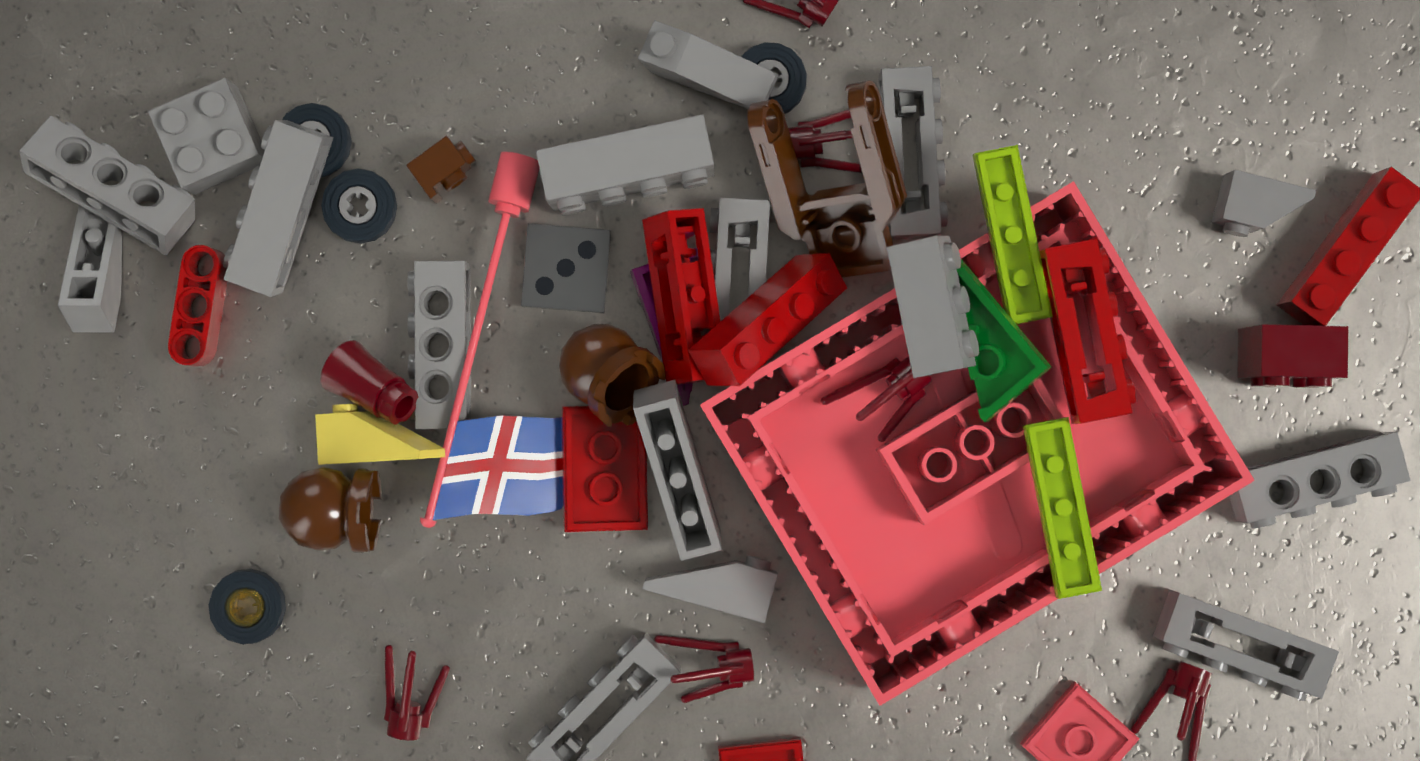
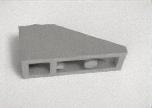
[638,20,778,109]
[58,205,123,333]
[643,556,778,623]

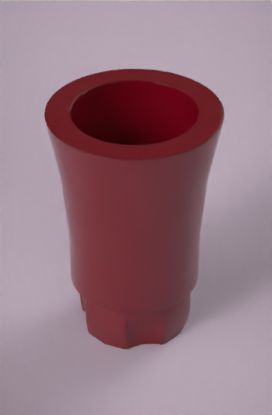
[321,340,419,425]

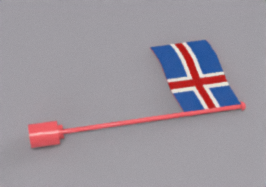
[420,152,563,528]

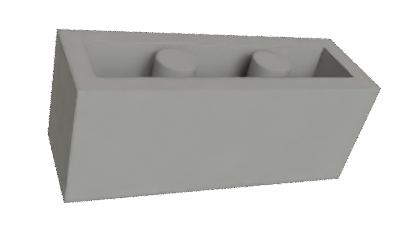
[887,235,979,378]

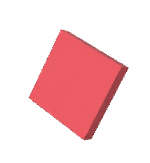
[1020,681,1140,761]

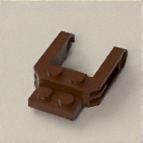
[747,80,907,277]

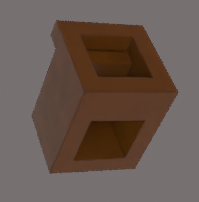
[406,135,476,204]

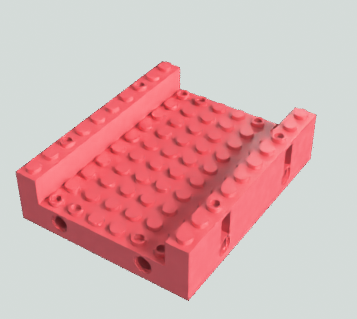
[700,181,1255,706]

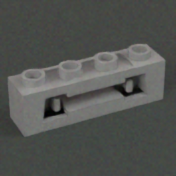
[878,66,948,240]
[704,198,770,369]
[1153,589,1339,701]
[526,633,681,761]

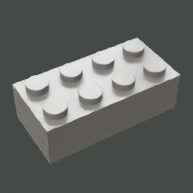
[536,114,714,215]

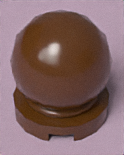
[559,324,666,427]
[279,467,382,553]

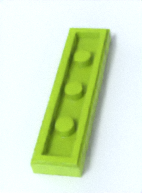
[972,145,1053,324]
[1023,417,1102,599]

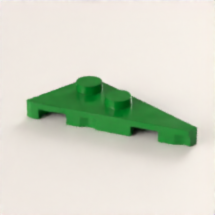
[957,259,1052,422]

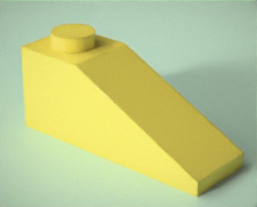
[315,404,445,465]

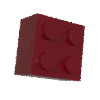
[1237,324,1349,388]

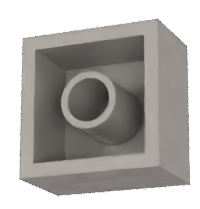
[148,78,265,194]

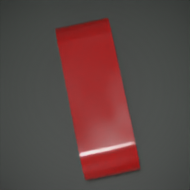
[168,245,228,367]

